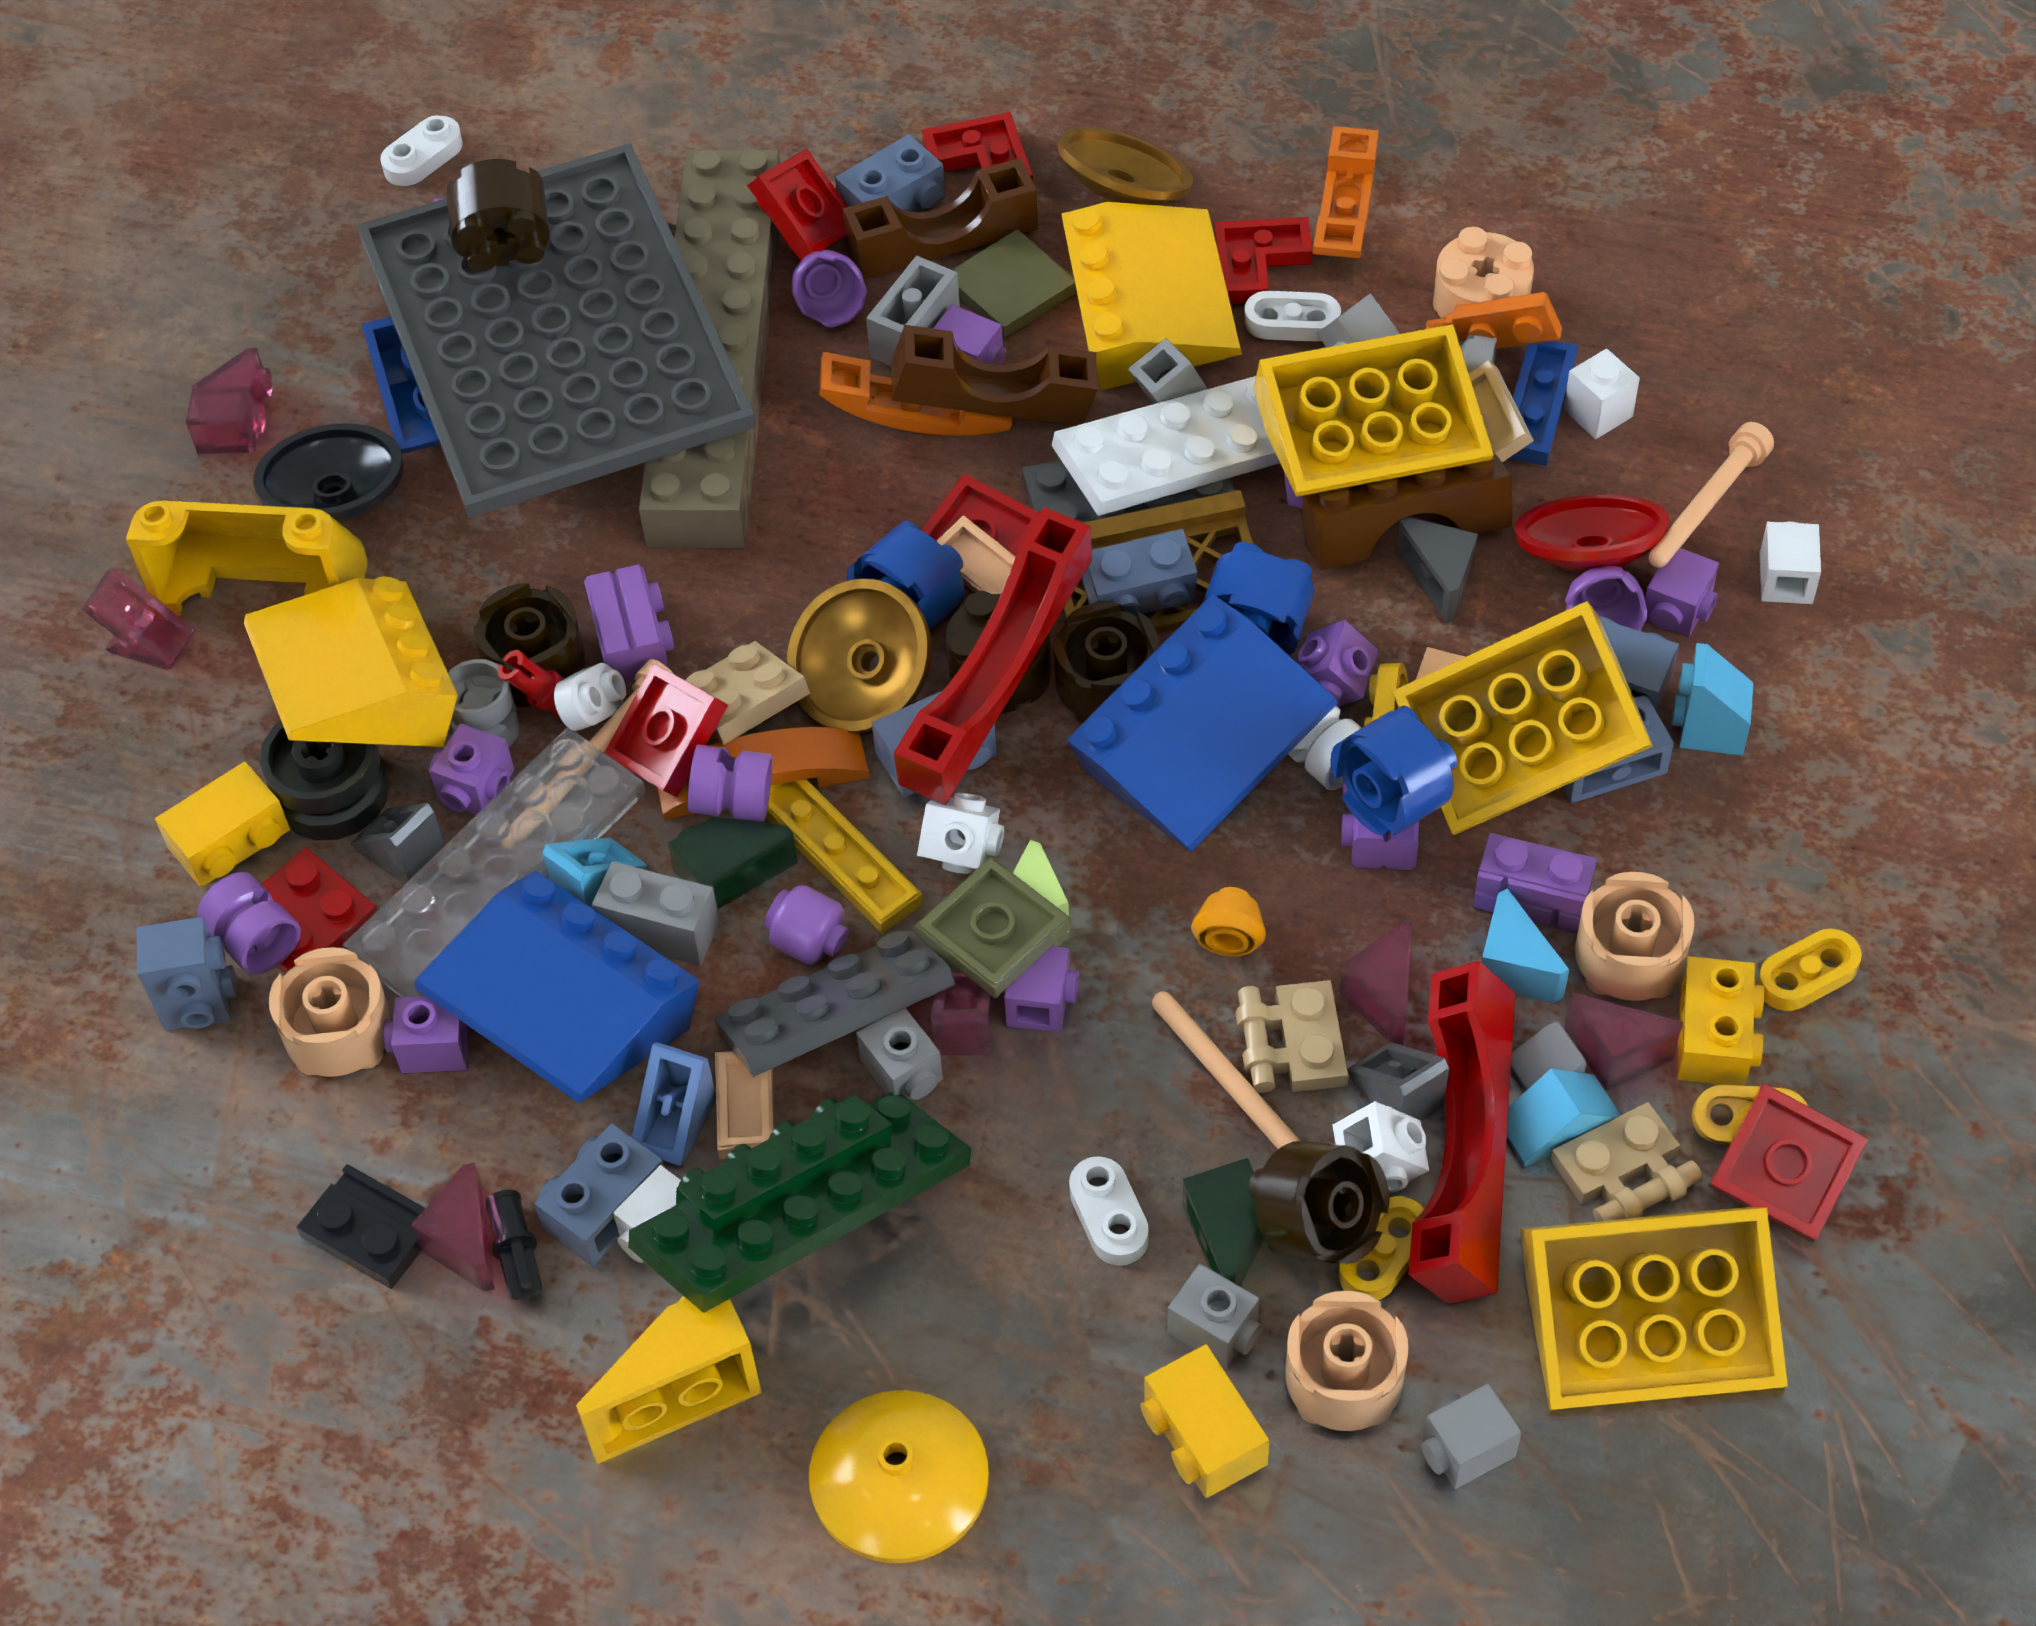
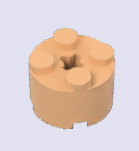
[1433,227,1534,318]
[1575,872,1695,1001]
[269,947,393,1077]
[1285,1291,1409,1431]

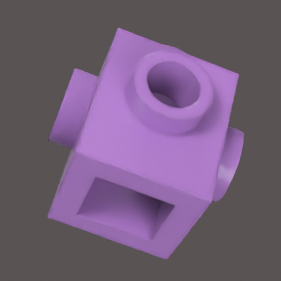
[1298,620,1379,707]
[429,723,515,817]

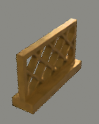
[1062,490,1253,633]

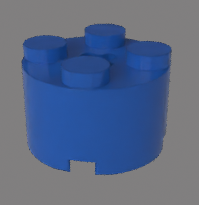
[846,521,964,632]
[1202,542,1315,655]
[1330,705,1457,836]

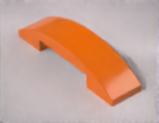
[1313,126,1379,259]
[819,352,1012,436]
[657,727,870,820]

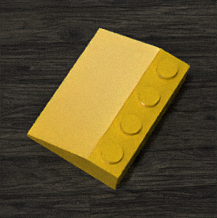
[1061,202,1242,391]
[1253,324,1494,497]
[244,576,458,747]
[1392,601,1653,835]
[1520,1207,1788,1410]

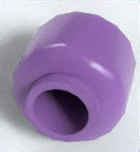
[764,885,849,966]

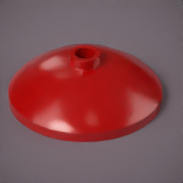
[1515,494,1670,574]

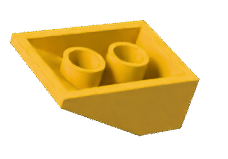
[576,1296,762,1464]

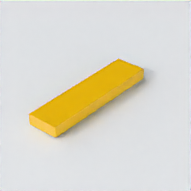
[766,779,924,934]

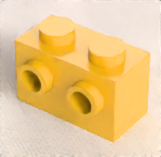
[154,761,290,888]
[1677,956,1764,1086]
[1140,1344,1270,1499]

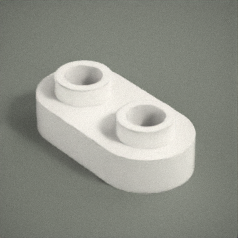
[380,115,463,186]
[1244,291,1341,341]
[554,663,626,731]
[1069,1156,1149,1266]

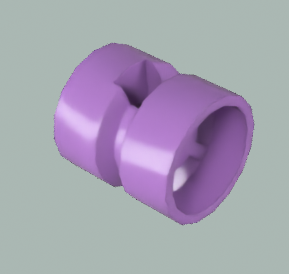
[688,745,773,822]
[197,872,301,975]

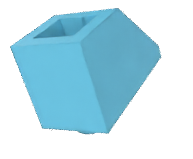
[1671,643,1753,756]

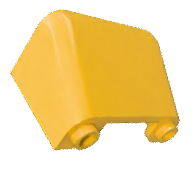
[126,501,368,616]

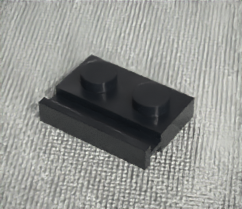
[296,1164,441,1289]

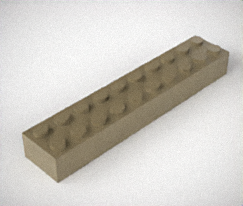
[639,149,780,549]

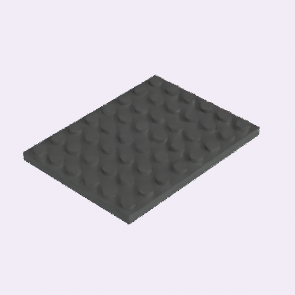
[357,143,756,518]

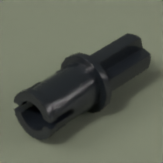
[485,1189,543,1303]

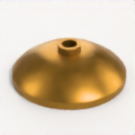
[1058,127,1194,205]
[787,579,932,733]

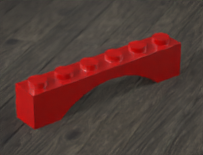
[893,507,1092,805]
[1408,961,1515,1304]

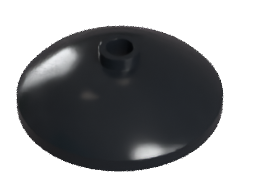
[253,423,404,523]

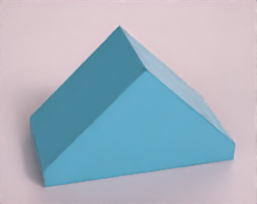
[542,837,648,908]
[1481,888,1569,1003]
[1506,1068,1621,1168]

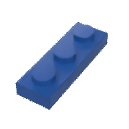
[1509,341,1578,466]

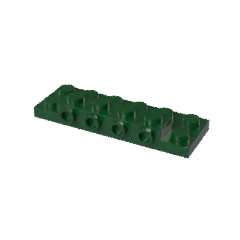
[628,1092,971,1313]

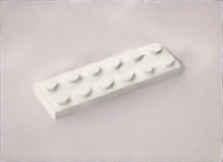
[1051,376,1280,516]

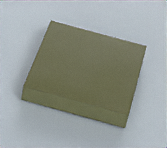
[952,229,1077,339]
[915,857,1072,999]

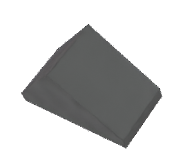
[1396,517,1478,623]
[350,803,447,888]
[1347,1042,1449,1122]

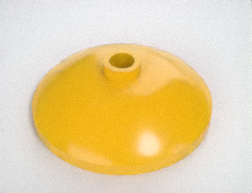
[809,1390,989,1563]

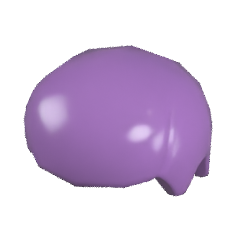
[791,250,867,328]
[1565,565,1647,631]

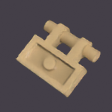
[1235,980,1348,1093]
[1550,1102,1703,1221]

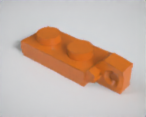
[1425,292,1562,349]

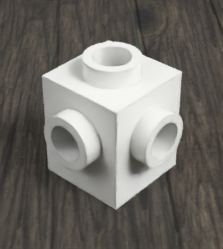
[917,793,1004,874]
[1333,1101,1429,1193]

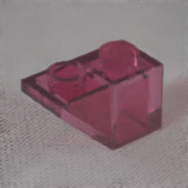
[186,348,272,454]

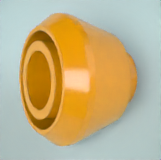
[1191,887,1266,957]

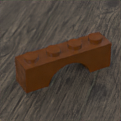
[843,158,1038,280]
[891,325,1098,426]
[1302,451,1512,570]

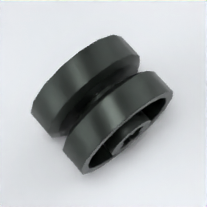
[259,721,389,841]

